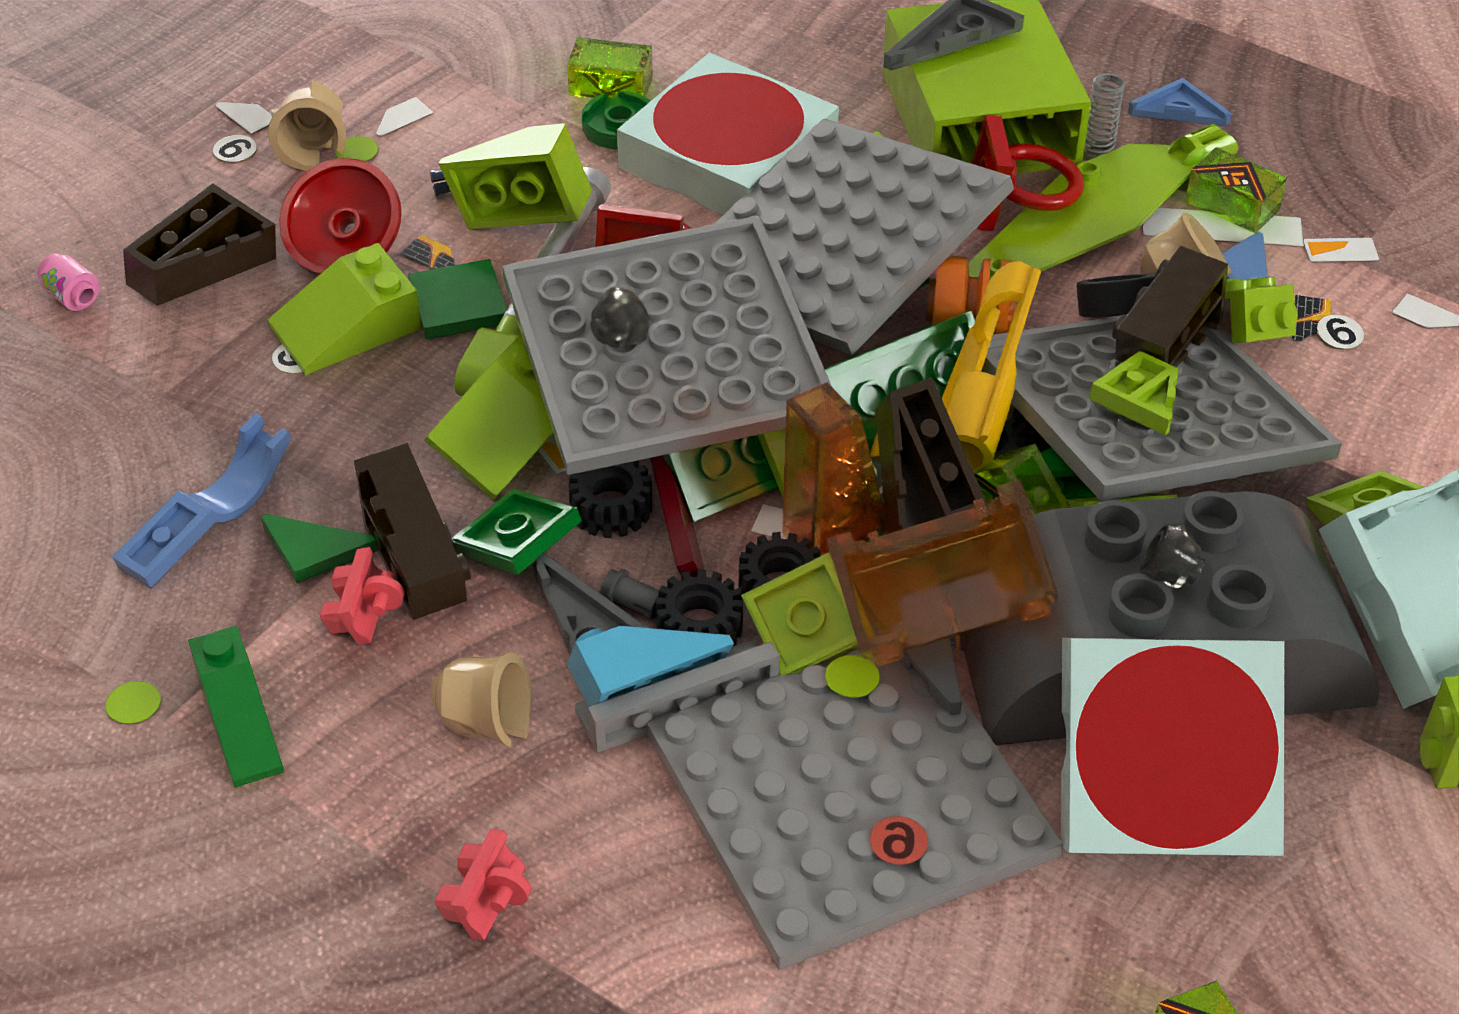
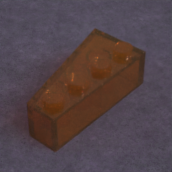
[782,382,886,560]

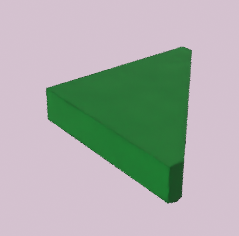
[261,514,377,583]

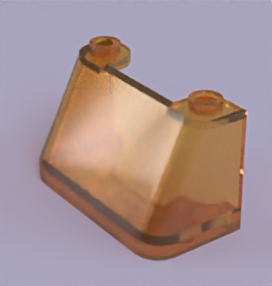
[827,479,1058,665]

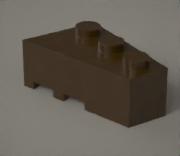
[123,183,276,306]
[1112,245,1228,367]
[875,378,989,553]
[354,443,471,620]

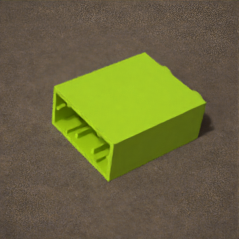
[882,0,1091,174]

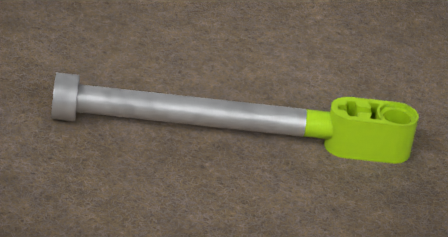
[454,167,611,396]

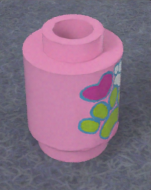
[38,253,100,311]

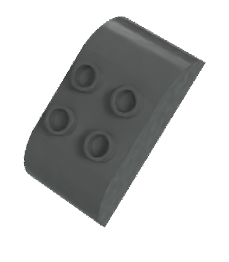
[949,491,1379,745]

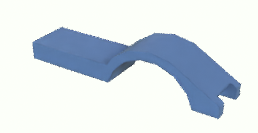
[112,413,291,588]

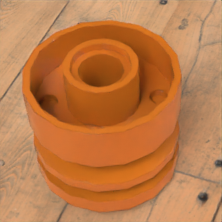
[926,255,1016,335]

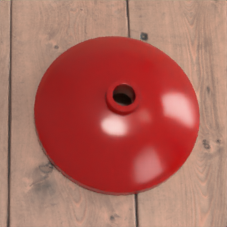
[279,158,402,275]

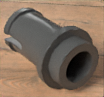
[600,569,659,619]

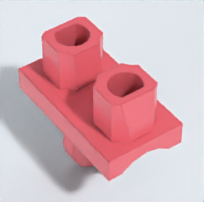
[320,547,405,645]
[435,829,532,940]

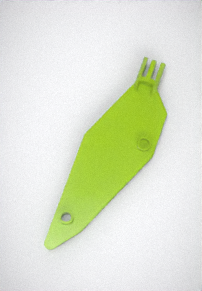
[968,123,1239,279]

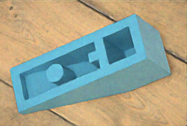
[567,626,734,707]

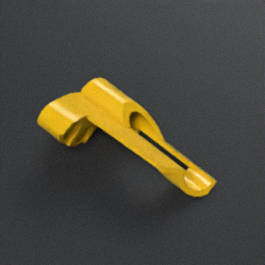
[870,261,1042,475]

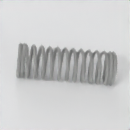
[1084,73,1125,160]

